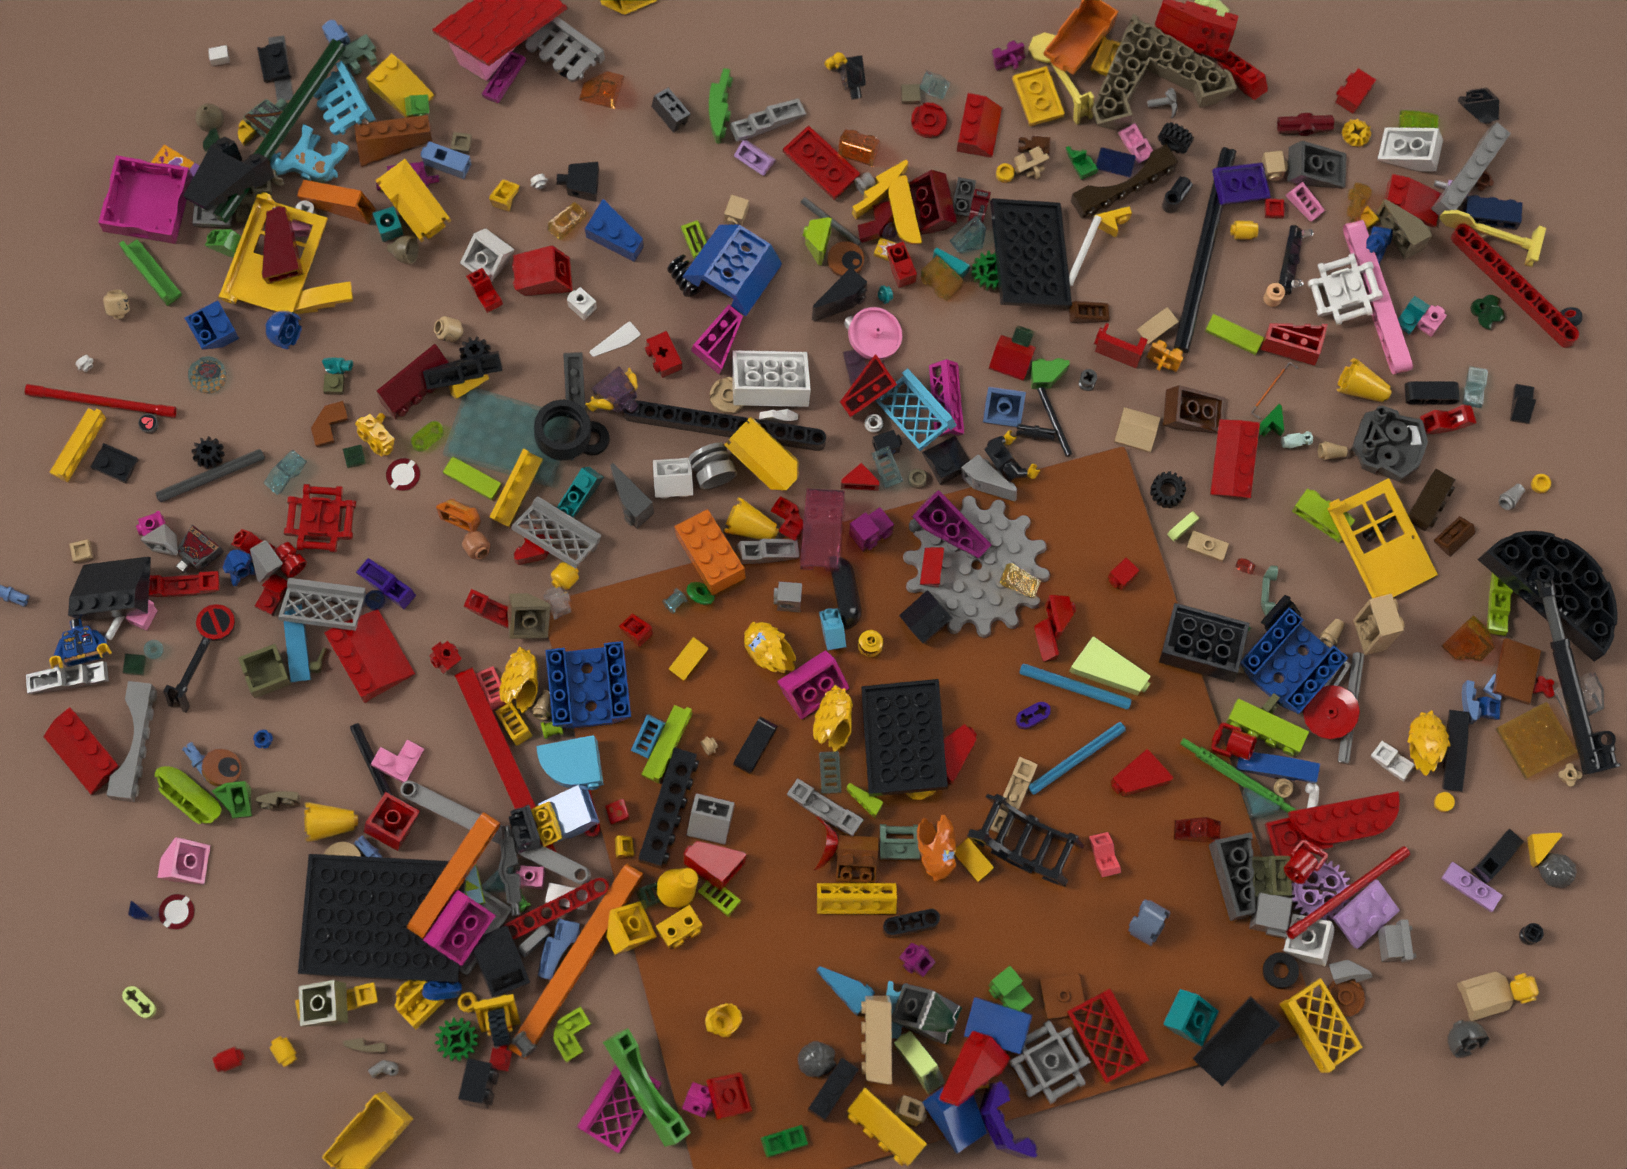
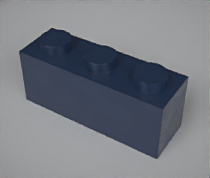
[1463,195,1523,230]

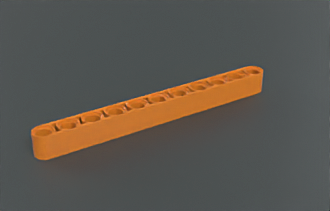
[508,863,644,1060]

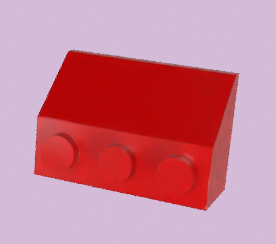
[957,93,1002,158]

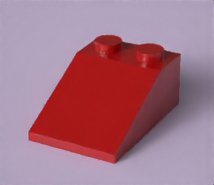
[1384,174,1442,228]

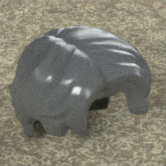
[1538,853,1577,888]
[798,1041,836,1078]

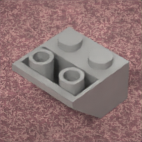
[687,794,734,845]

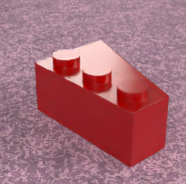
[1261,323,1328,366]
[839,354,897,417]

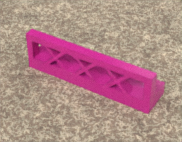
[929,359,964,437]

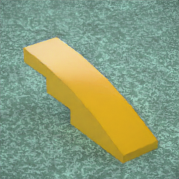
[852,159,909,219]
[293,281,353,314]

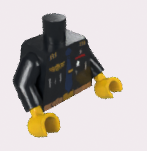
[824,52,866,100]
[984,430,1040,482]

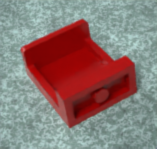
[1094,323,1148,368]

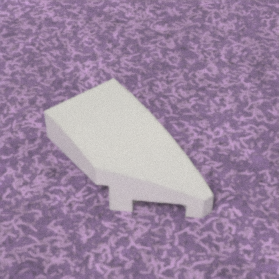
[759,409,798,423]

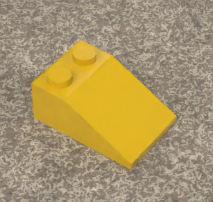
[366,53,434,118]

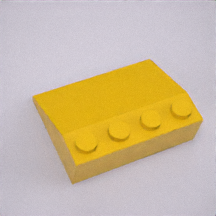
[847,1088,927,1167]

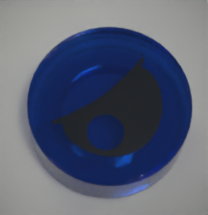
[365,590,385,610]

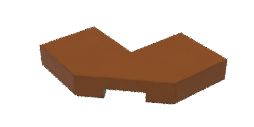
[311,401,349,447]

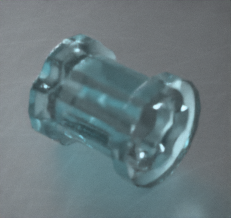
[662,588,688,614]

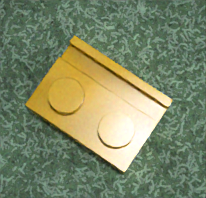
[1091,37,1120,76]

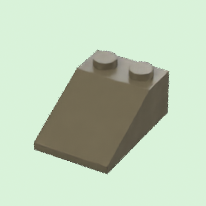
[1376,199,1432,260]

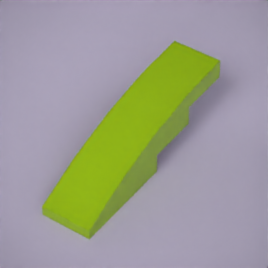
[1487,573,1513,636]

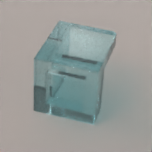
[920,70,950,99]

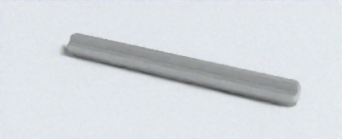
[1338,652,1364,764]

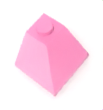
[157,837,210,884]

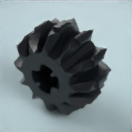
[459,336,491,359]
[191,436,225,469]

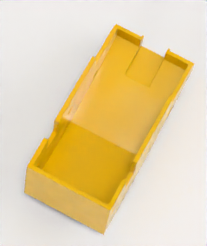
[322,1091,413,1169]

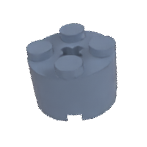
[1128,899,1171,946]

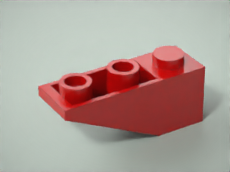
[1217,50,1268,100]

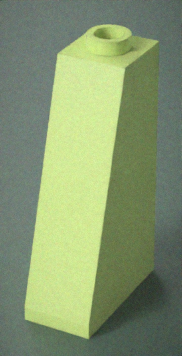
[1069,636,1151,696]

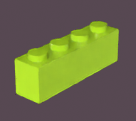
[1226,698,1309,756]

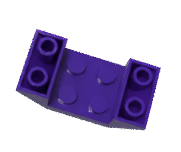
[979,1082,1038,1158]

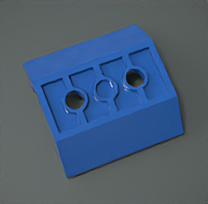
[683,225,782,316]
[1240,608,1348,714]
[545,641,631,728]

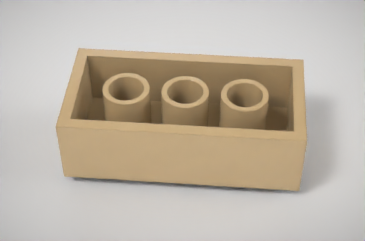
[1353,594,1405,655]

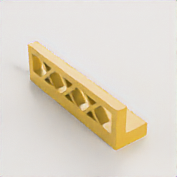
[50,408,106,483]
[490,448,543,528]
[817,883,897,914]

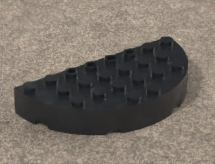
[1477,531,1618,662]

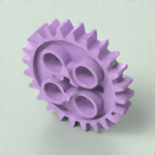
[1291,858,1350,921]

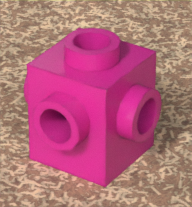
[682,1082,714,1118]

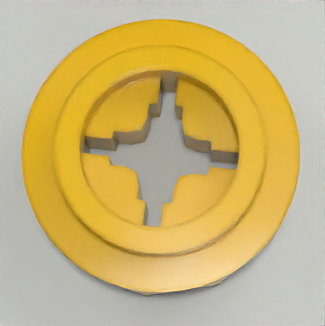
[1342,118,1372,147]

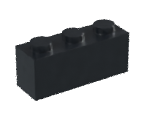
[808,1058,859,1122]

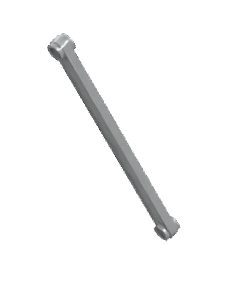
[400,781,591,885]

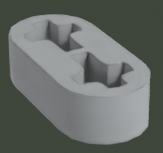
[517,925,552,958]

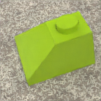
[803,217,832,266]

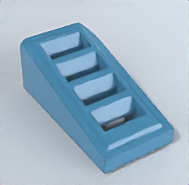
[631,715,666,759]

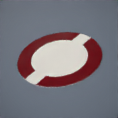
[386,458,420,491]
[158,894,194,930]

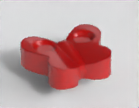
[1533,676,1554,698]

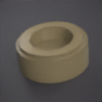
[908,469,928,489]

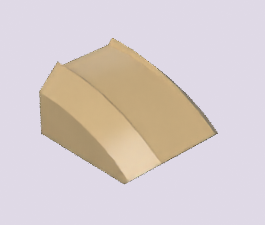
[1457,972,1514,1021]

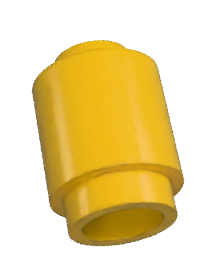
[1230,221,1258,240]
[269,1036,297,1068]

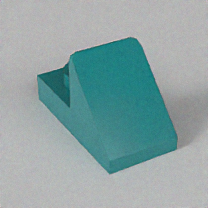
[1398,296,1430,335]

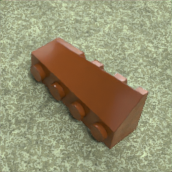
[354,115,432,167]

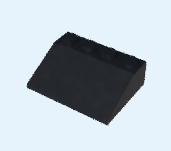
[68,556,151,621]
[1159,603,1250,683]

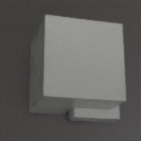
[1249,893,1293,938]
[1377,919,1416,962]

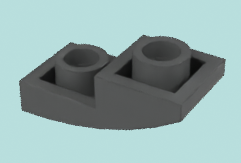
[953,177,976,216]

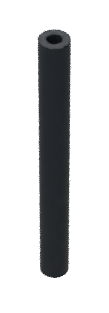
[1037,387,1073,457]

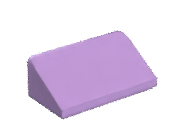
[734,140,776,176]

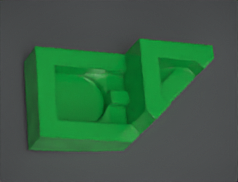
[1066,146,1098,180]

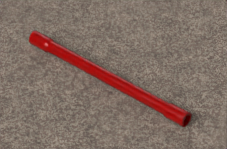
[25,384,177,418]
[1286,846,1410,939]

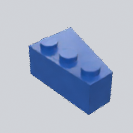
[585,199,643,262]

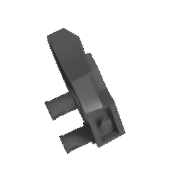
[1351,405,1428,482]

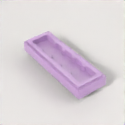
[1441,862,1503,912]

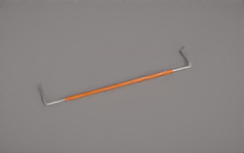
[1251,362,1298,419]

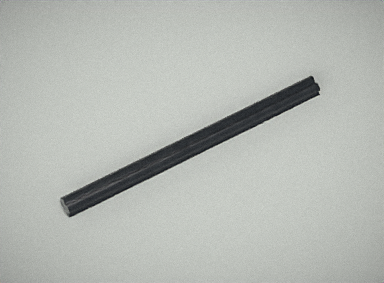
[1173,147,1236,353]

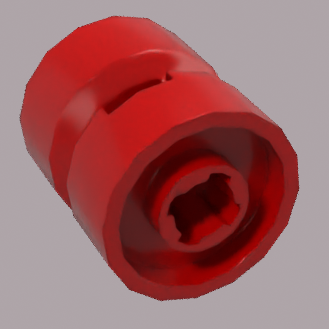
[274,542,307,578]

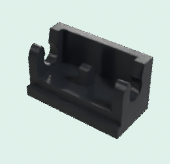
[651,87,691,133]
[508,805,540,853]

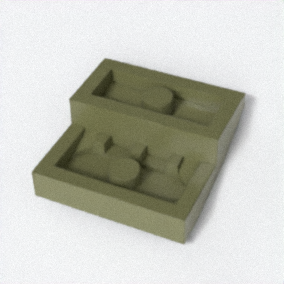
[1252,856,1292,897]

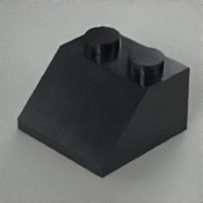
[899,590,953,644]

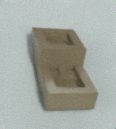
[343,1038,388,1054]

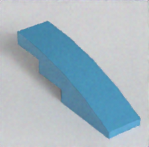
[284,604,311,682]

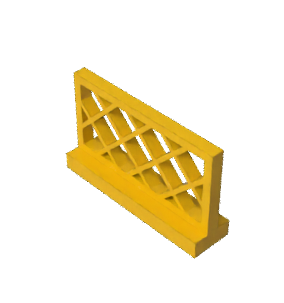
[1279,978,1362,1073]

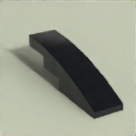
[423,351,503,390]
[1442,709,1469,792]

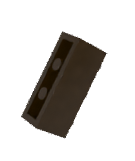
[1408,469,1456,531]

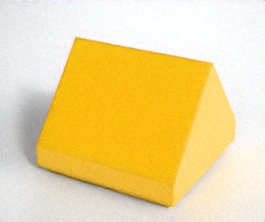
[615,835,634,858]

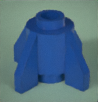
[222,550,256,586]

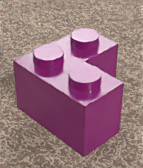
[849,507,894,551]

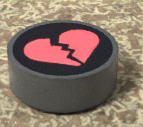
[138,414,159,434]

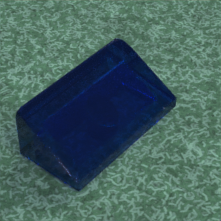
[1096,147,1136,178]

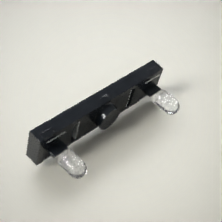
[1279,225,1314,295]

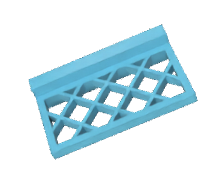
[875,368,957,451]

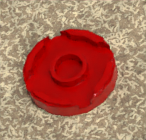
[911,102,947,138]

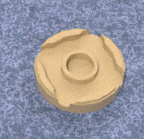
[710,377,744,414]

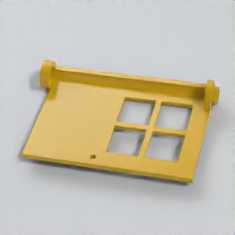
[218,192,328,312]
[1327,478,1438,599]

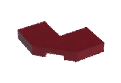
[858,201,894,243]

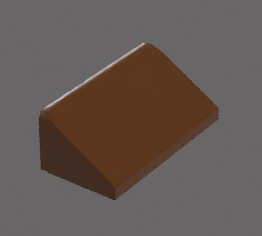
[1434,516,1476,556]

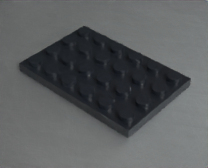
[990,198,1072,308]
[861,679,948,797]

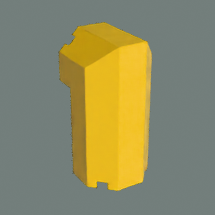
[375,159,451,242]
[724,417,799,490]

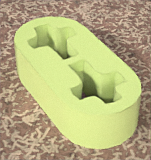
[1167,511,1200,542]
[122,986,156,1019]

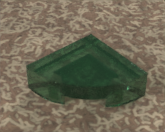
[203,128,220,152]

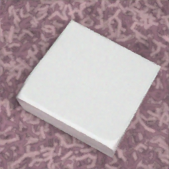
[209,45,230,66]

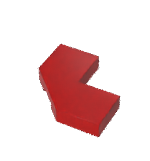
[771,496,805,541]

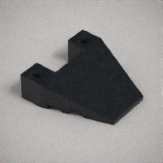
[183,137,275,210]

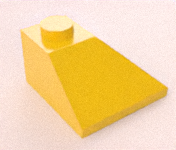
[607,901,657,955]

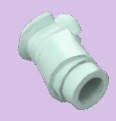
[1281,431,1313,449]

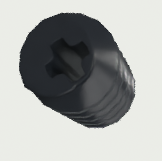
[667,254,705,297]

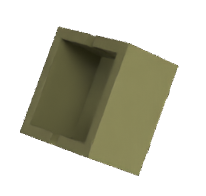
[238,644,291,698]

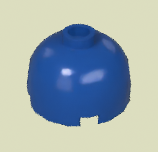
[265,310,302,349]

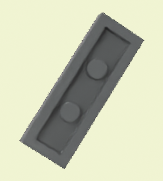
[563,352,585,409]

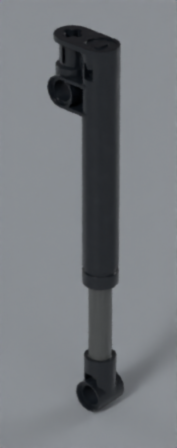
[1531,565,1621,775]

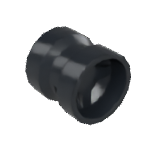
[1519,923,1544,945]

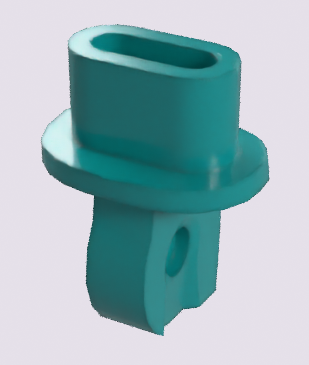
[322,357,353,374]

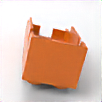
[1043,0,1118,74]

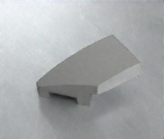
[1329,960,1372,984]

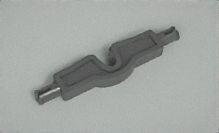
[499,825,522,916]

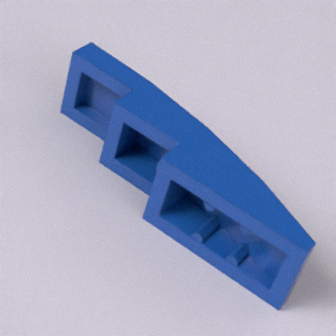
[1236,752,1320,784]

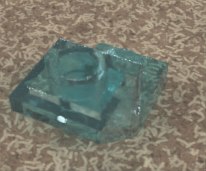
[264,450,307,495]

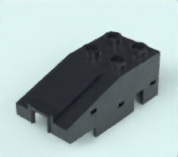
[1192,995,1281,1087]

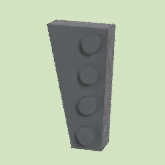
[1209,832,1256,921]

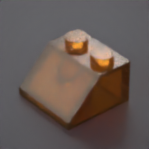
[838,129,880,167]

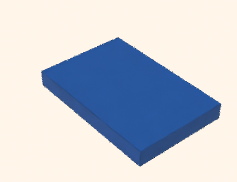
[964,997,1032,1054]

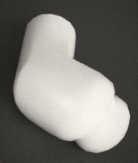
[1305,783,1319,808]

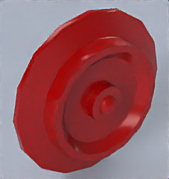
[1303,685,1360,740]

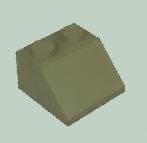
[299,980,348,1027]

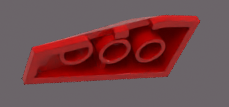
[939,1031,1010,1106]

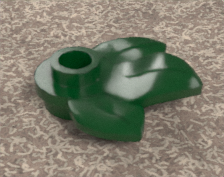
[1470,295,1505,330]

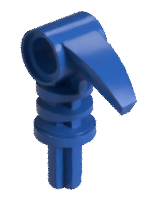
[1366,226,1393,264]

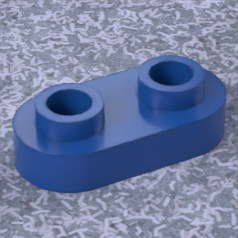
[422,981,462,1000]

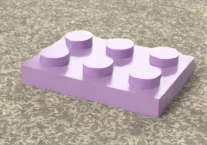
[1332,880,1400,949]

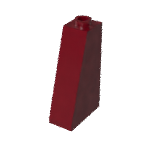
[262,206,303,284]

